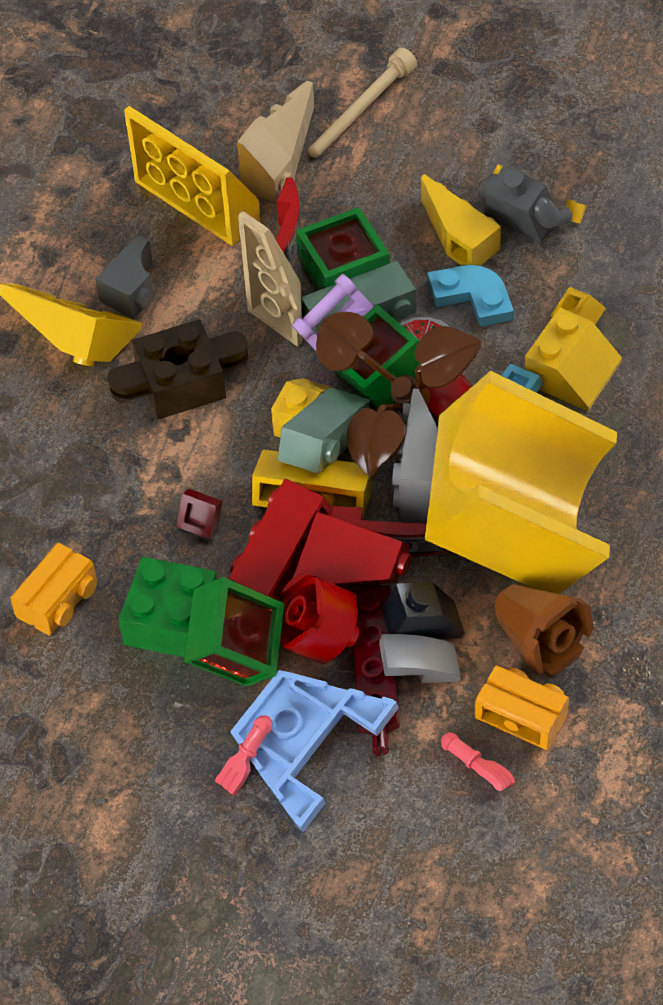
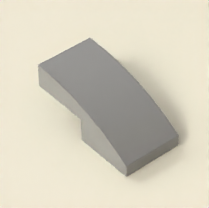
[379,634,461,683]

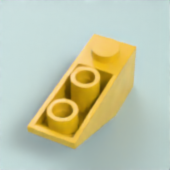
[421,174,501,266]

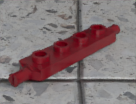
[351,584,400,756]

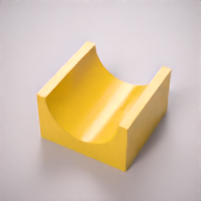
[425,371,617,594]

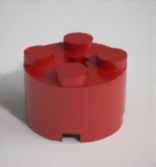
[280,573,360,665]

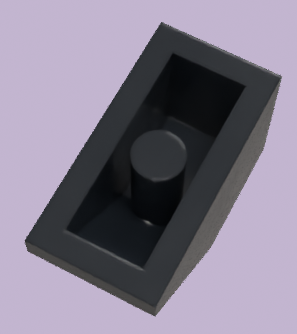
[381,582,465,639]

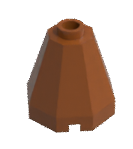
[494,584,594,675]

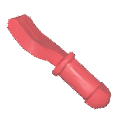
[215,715,272,795]
[441,732,515,791]

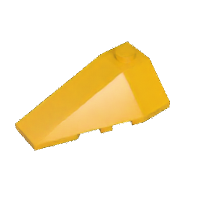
[0,282,143,366]

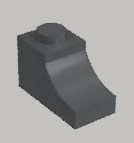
[96,234,154,319]

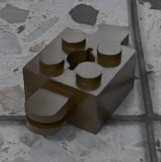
[108,319,249,420]

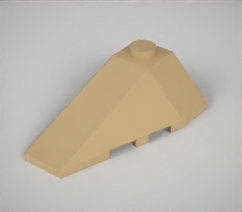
[237,81,314,204]
[238,211,303,347]

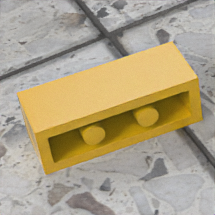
[252,449,372,519]

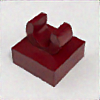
[176,489,223,539]

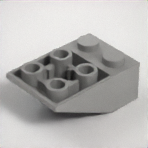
[392,388,438,524]

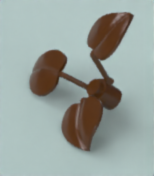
[316,312,482,477]

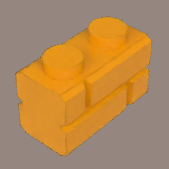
[10,542,97,636]
[475,665,569,750]

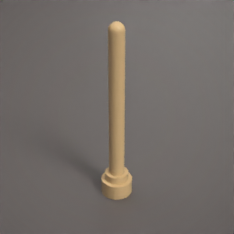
[308,48,417,158]

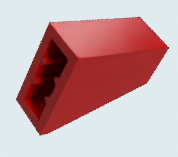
[292,512,412,587]

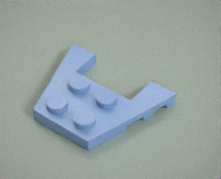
[230,670,399,832]

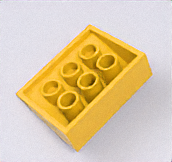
[124,106,261,246]

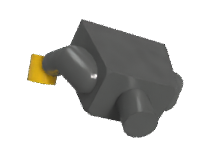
[478,164,587,243]

